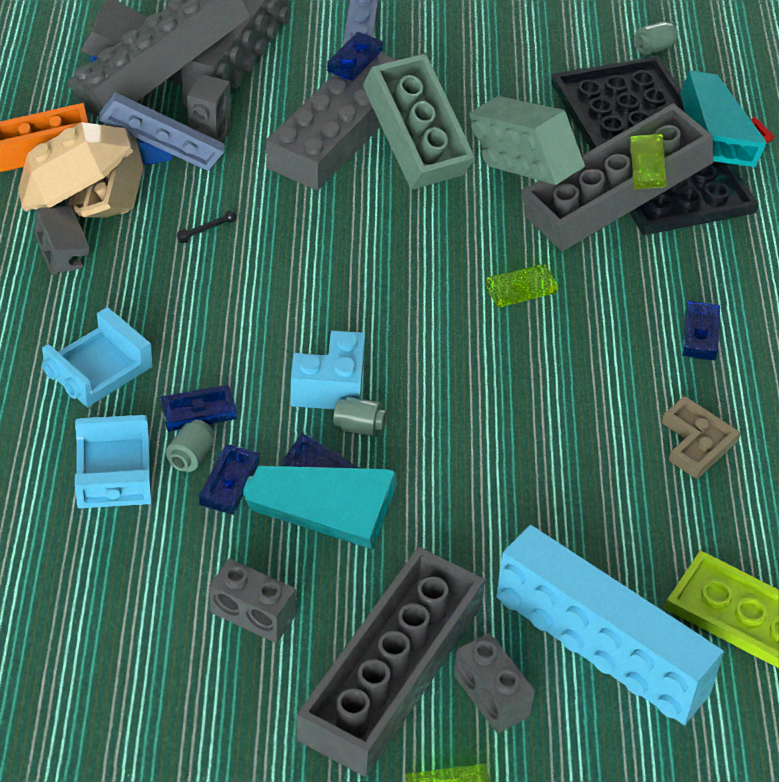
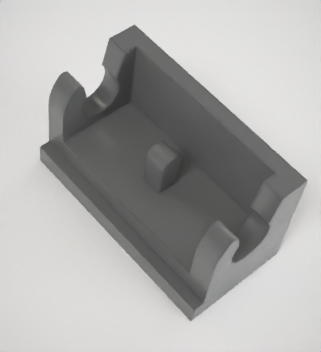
[34,206,90,275]

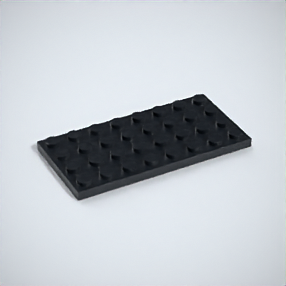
[551,56,758,236]

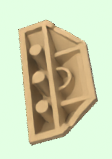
[18,122,133,211]
[67,135,144,218]

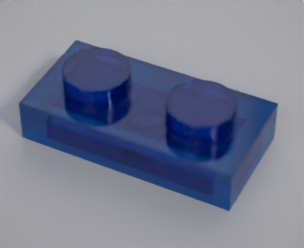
[327,31,383,81]
[682,300,720,361]
[160,385,237,432]
[282,433,361,469]
[199,444,260,515]

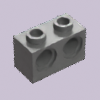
[187,74,231,143]
[209,558,296,644]
[454,633,535,734]

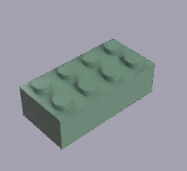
[363,53,475,190]
[469,96,585,185]

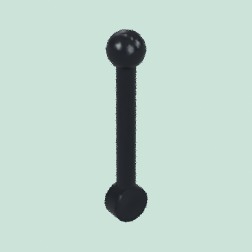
[177,210,237,243]

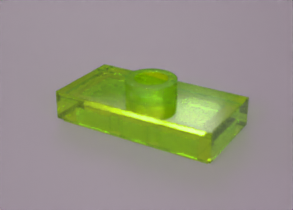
[630,134,666,189]
[485,264,558,307]

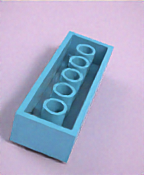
[496,524,724,726]

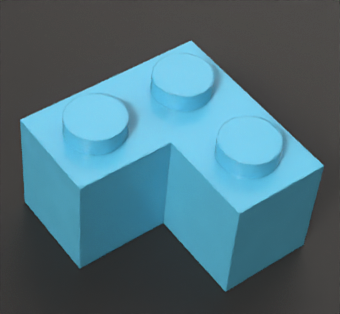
[291,330,365,409]

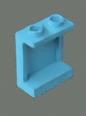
[42,307,153,408]
[75,415,151,508]

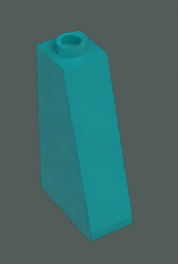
[680,70,767,168]
[243,466,398,550]

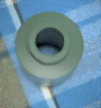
[634,21,677,55]
[333,397,387,437]
[166,420,214,472]

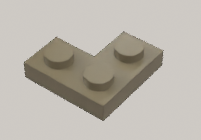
[662,396,741,479]

